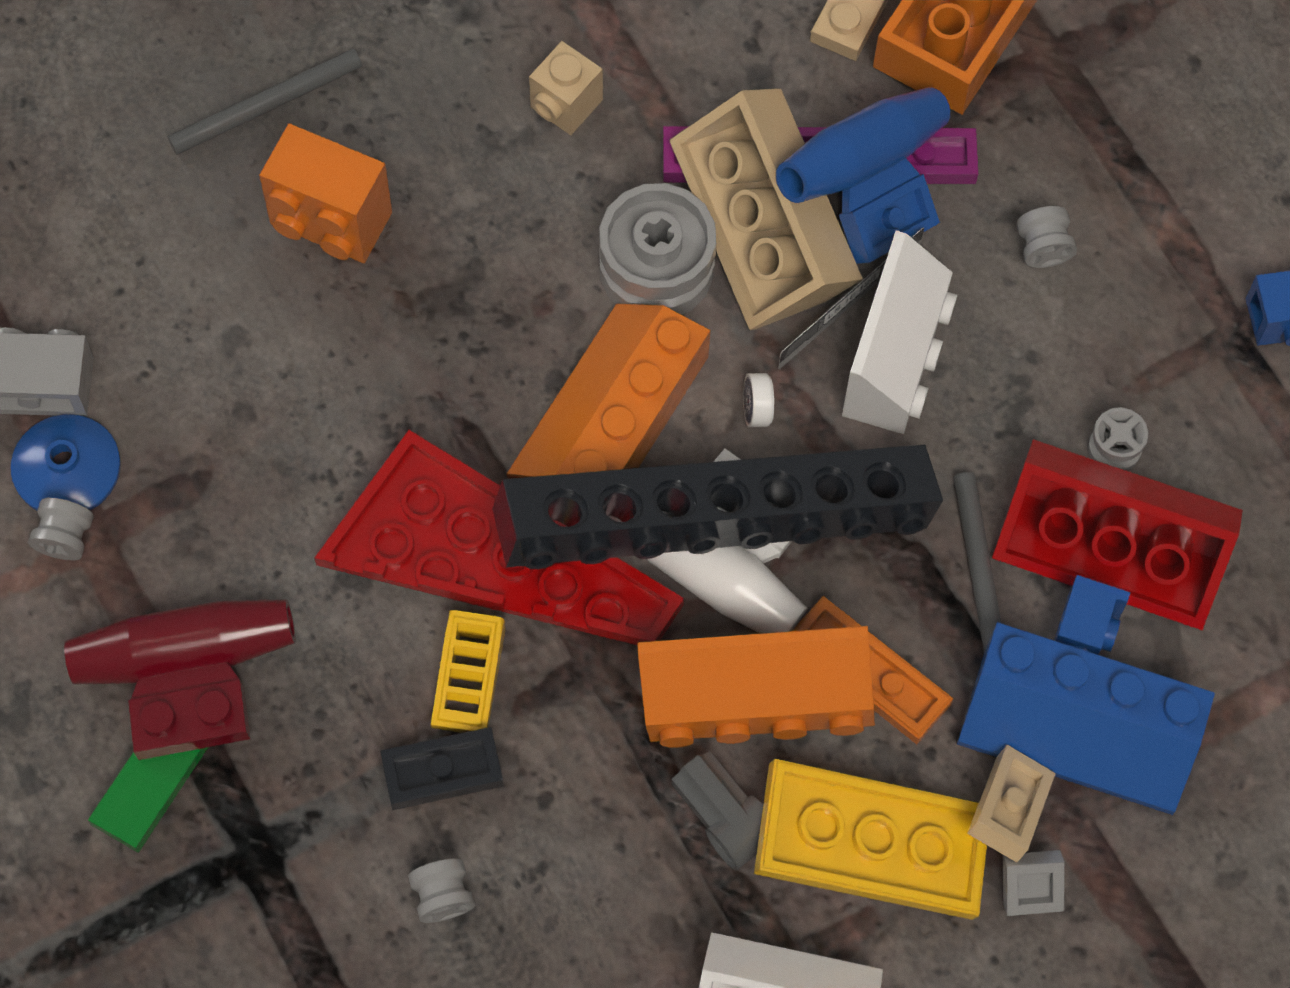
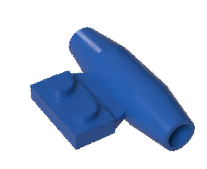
[776,87,951,264]

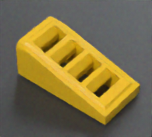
[431,610,506,733]

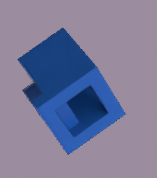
[1054,575,1130,655]

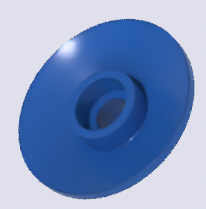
[11,414,121,511]

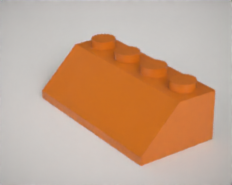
[507,304,711,479]
[637,626,875,748]

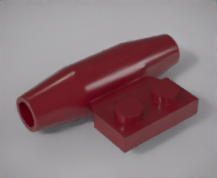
[64,599,296,760]

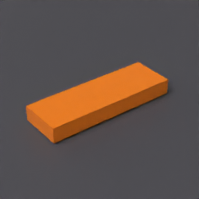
[792,596,954,745]

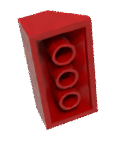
[992,439,1243,630]

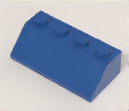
[957,622,1215,815]

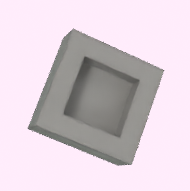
[1003,850,1064,916]

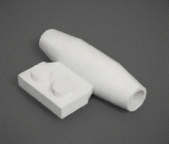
[608,448,807,634]

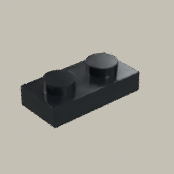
[380,727,504,811]

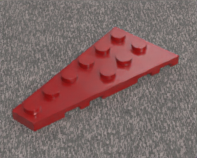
[314,430,684,646]

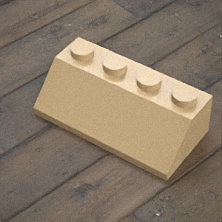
[669,89,863,330]

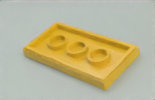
[754,759,987,920]

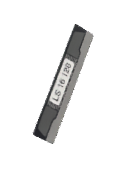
[778,227,924,369]

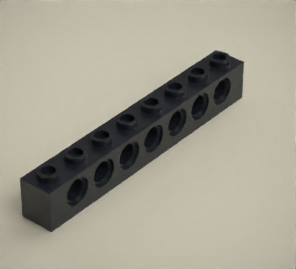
[492,444,943,569]

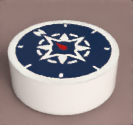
[743,373,774,427]

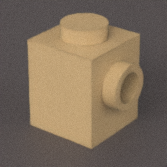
[529,41,603,135]

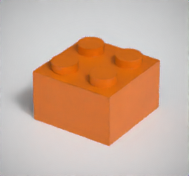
[259,123,392,264]

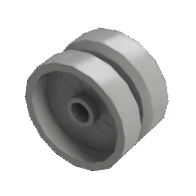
[599,183,717,315]

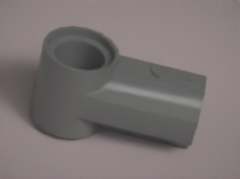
[671,751,763,871]

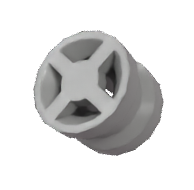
[1016,206,1077,268]
[1088,407,1149,471]
[28,498,94,561]
[408,859,475,923]

